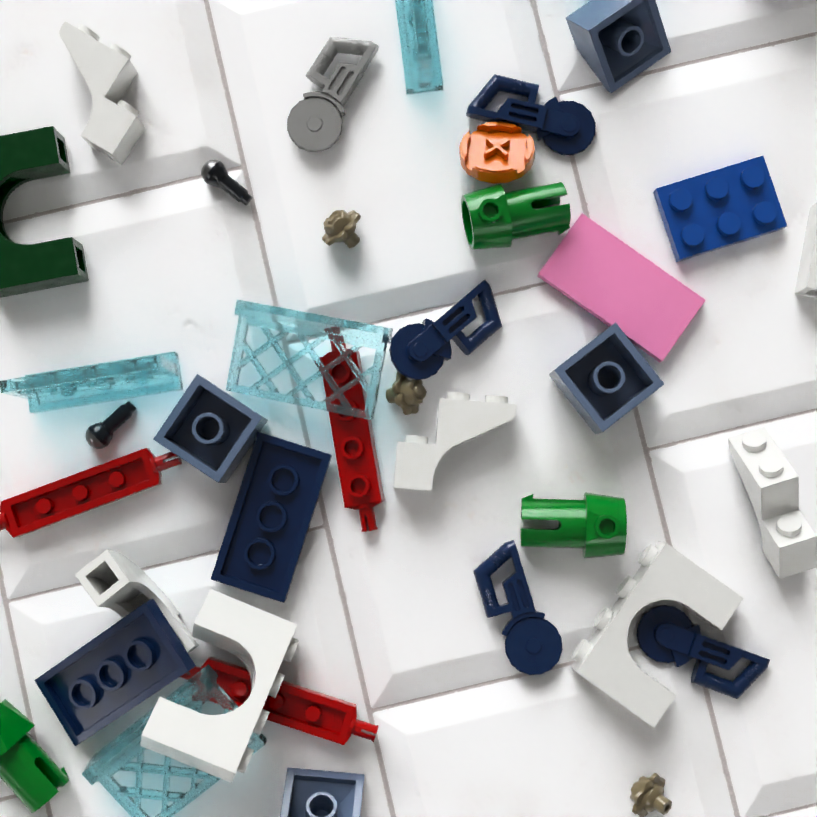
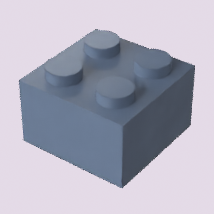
[549,322,664,435]
[153,374,268,483]

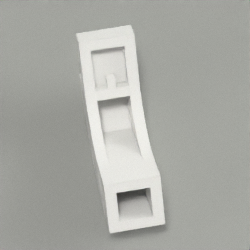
[75,549,199,654]

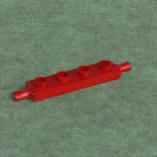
[320,327,385,532]
[0,448,182,538]
[180,657,379,745]

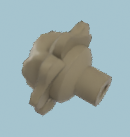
[322,210,361,248]
[386,371,427,415]
[630,773,672,817]

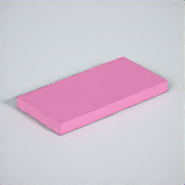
[537,213,706,362]

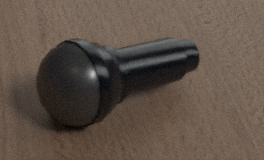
[201,160,253,205]
[85,401,137,449]

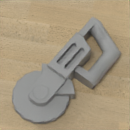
[287,37,379,152]

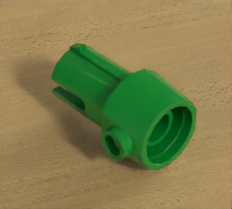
[461,182,571,250]
[520,492,627,558]
[0,699,69,813]

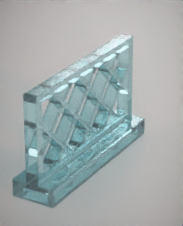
[395,0,443,95]
[226,299,393,420]
[0,351,183,414]
[82,664,267,817]

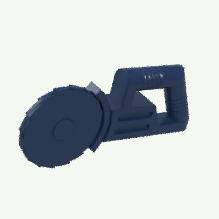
[466,74,596,156]
[389,280,502,380]
[473,540,563,675]
[636,605,770,699]

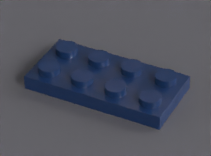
[211,432,332,603]
[34,599,196,746]

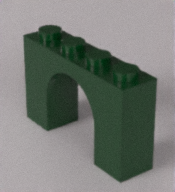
[0,126,89,298]

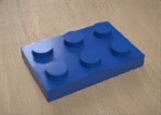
[653,156,787,262]

